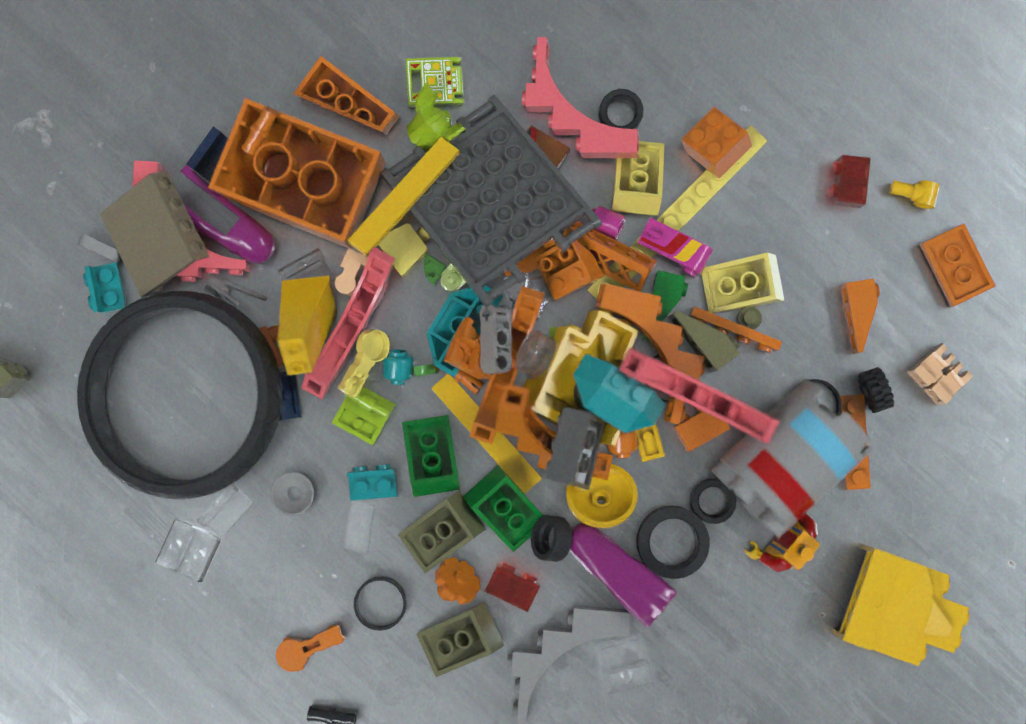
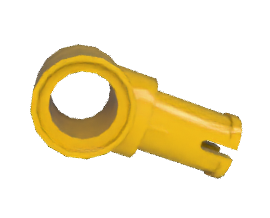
[889,180,940,209]

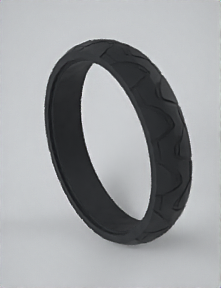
[77,291,282,499]

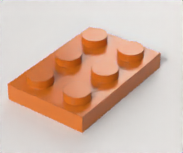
[920,223,996,307]

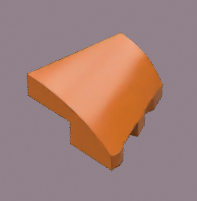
[444,317,492,379]

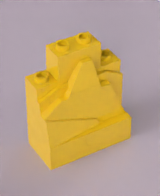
[523,308,641,446]
[832,544,970,666]

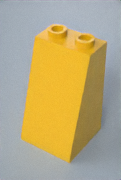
[278,276,337,375]

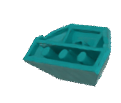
[427,285,503,378]
[573,354,666,433]

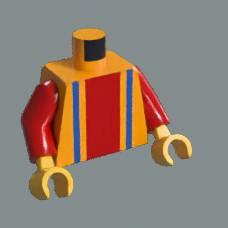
[744,513,820,572]

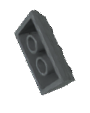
[546,407,606,490]

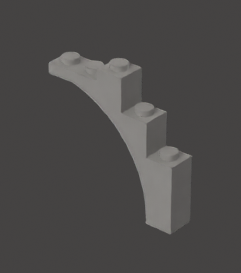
[507,605,631,724]

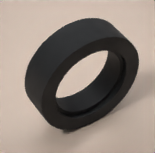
[636,506,710,579]

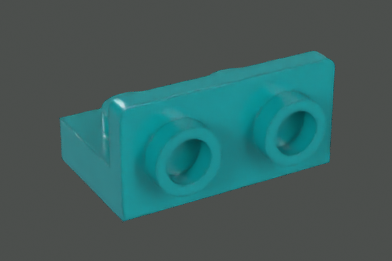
[83,262,127,314]
[346,464,398,501]

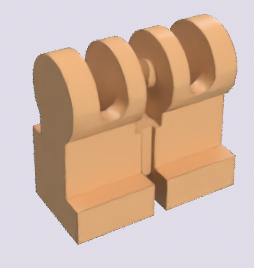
[335,248,368,297]
[907,343,973,405]

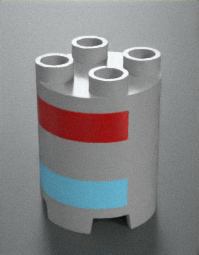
[711,379,873,538]

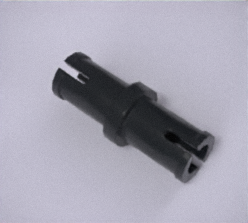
[307,706,357,724]

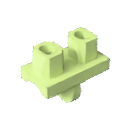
[440,264,466,291]

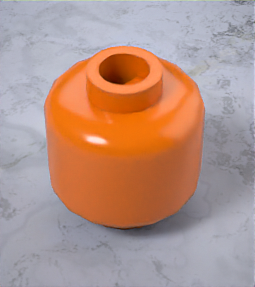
[607,430,638,458]

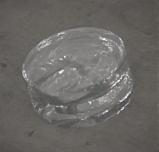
[515,330,555,378]

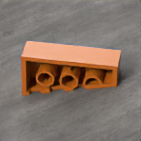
[293,56,400,135]

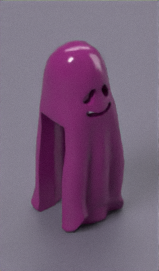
[180,166,275,264]
[570,523,678,628]

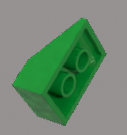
[402,415,460,497]
[463,465,544,552]

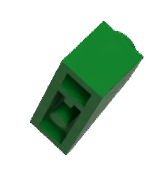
[641,270,688,342]

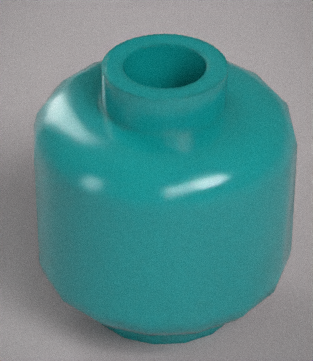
[383,349,413,385]

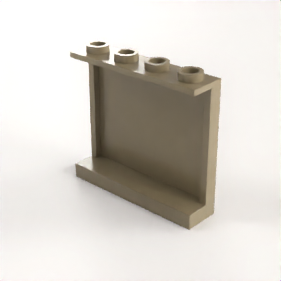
[100,171,210,297]

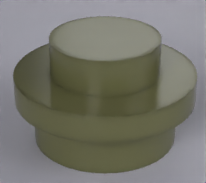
[738,307,762,330]

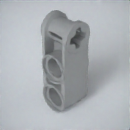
[480,304,512,374]

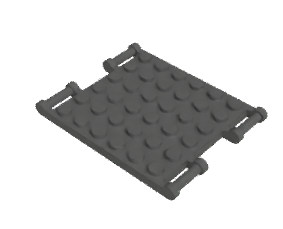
[380,95,602,308]

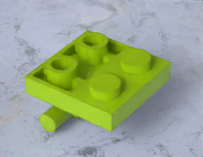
[332,386,396,446]

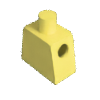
[378,223,431,278]

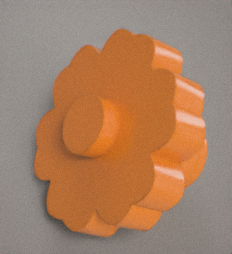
[435,557,481,605]

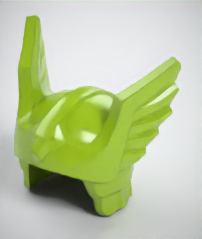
[406,83,465,151]

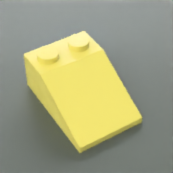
[612,141,665,216]
[702,252,784,314]

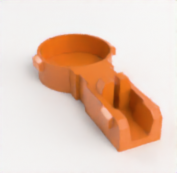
[276,624,346,672]

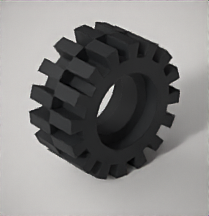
[858,367,894,413]

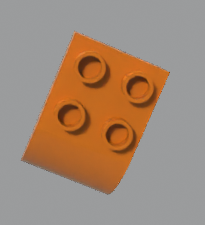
[208,98,386,248]

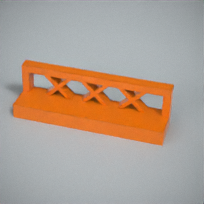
[563,221,657,292]

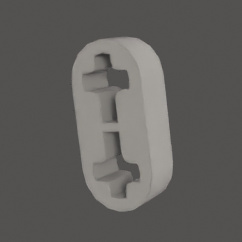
[78,233,121,263]

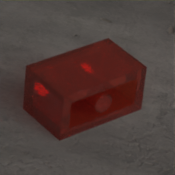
[830,155,871,208]
[485,562,540,612]

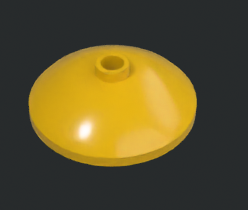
[566,463,638,528]

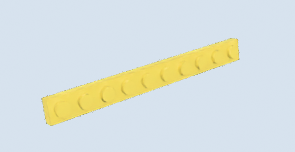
[587,125,767,300]

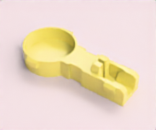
[338,329,390,398]

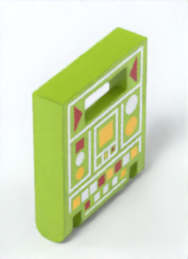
[405,57,464,108]

